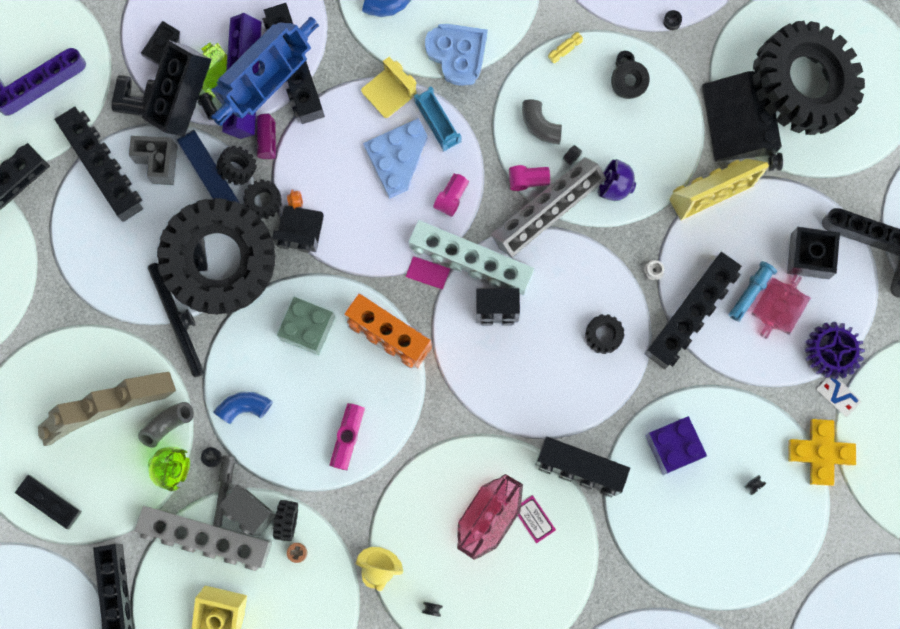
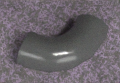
[522,99,562,145]
[138,402,194,448]

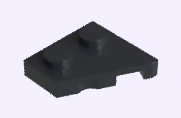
[141,21,180,66]

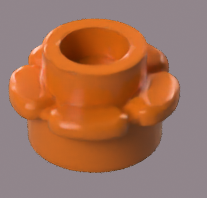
[287,189,303,209]

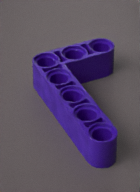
[0,48,86,116]

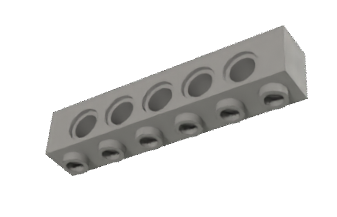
[491,157,606,257]
[134,506,272,571]

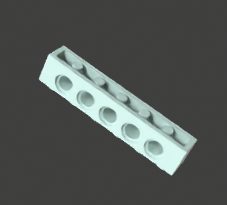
[408,220,535,296]

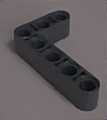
[822,208,900,298]

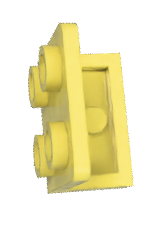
[361,57,417,118]

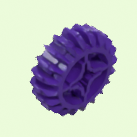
[805,322,865,380]

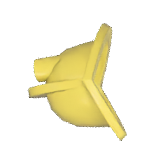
[355,547,404,591]

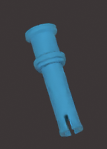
[728,261,777,322]

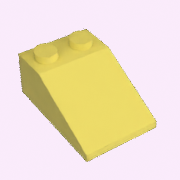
[191,586,247,629]

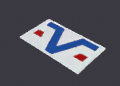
[816,375,862,418]

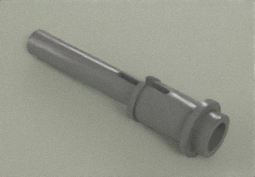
[213,455,237,526]

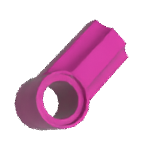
[508,165,550,191]
[433,173,469,217]

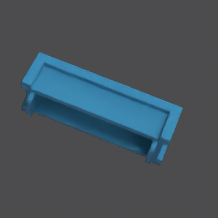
[414,86,462,151]

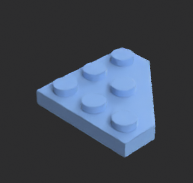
[363,118,428,199]

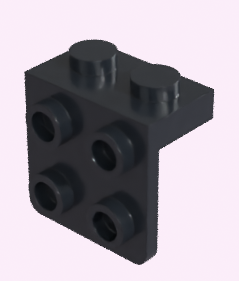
[272,206,324,253]

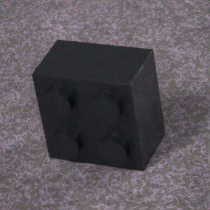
[787,227,840,280]
[476,288,520,326]

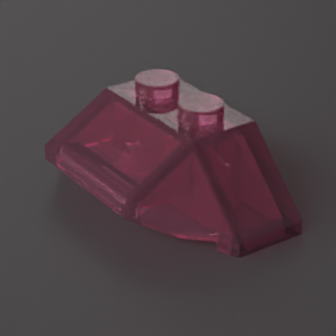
[457,474,523,560]

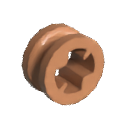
[287,543,308,563]

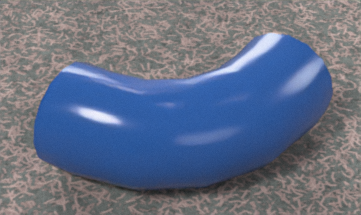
[362,0,411,17]
[213,392,273,424]

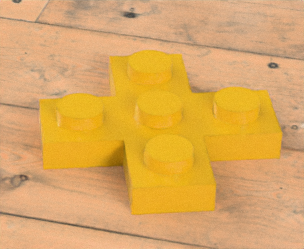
[788,419,856,486]

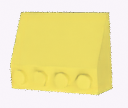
[669,159,769,221]

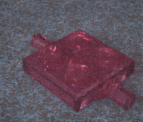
[751,274,811,339]

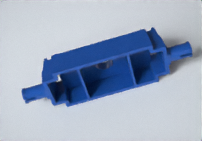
[211,17,319,126]

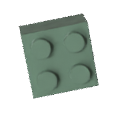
[277,297,336,355]

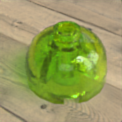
[148,446,190,492]

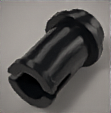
[197,93,217,120]

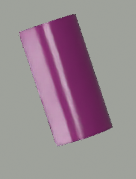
[257,113,276,160]

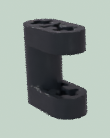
[112,75,154,116]

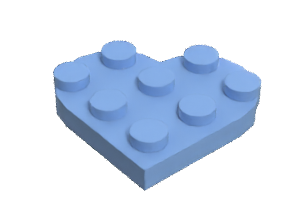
[425,24,488,86]

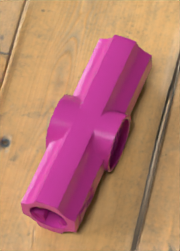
[329,403,365,471]

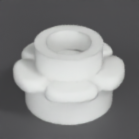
[644,260,665,280]

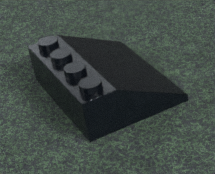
[702,71,782,162]

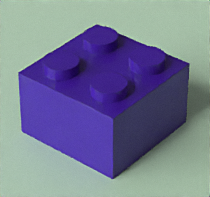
[645,416,707,475]

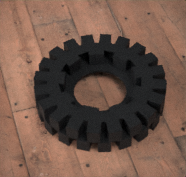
[753,20,865,135]
[157,198,276,315]

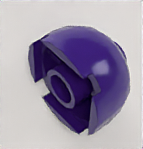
[598,159,636,201]

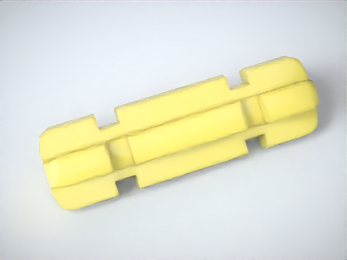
[548,32,583,63]

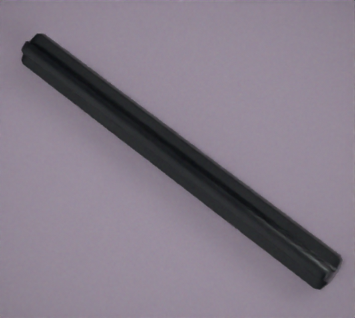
[147,263,204,378]

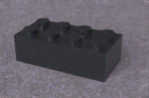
[142,40,212,137]
[535,436,631,498]

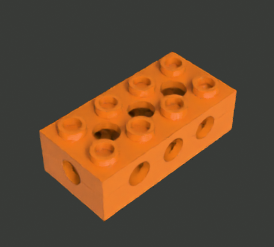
[344,293,432,369]

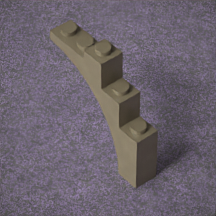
[37,371,176,446]

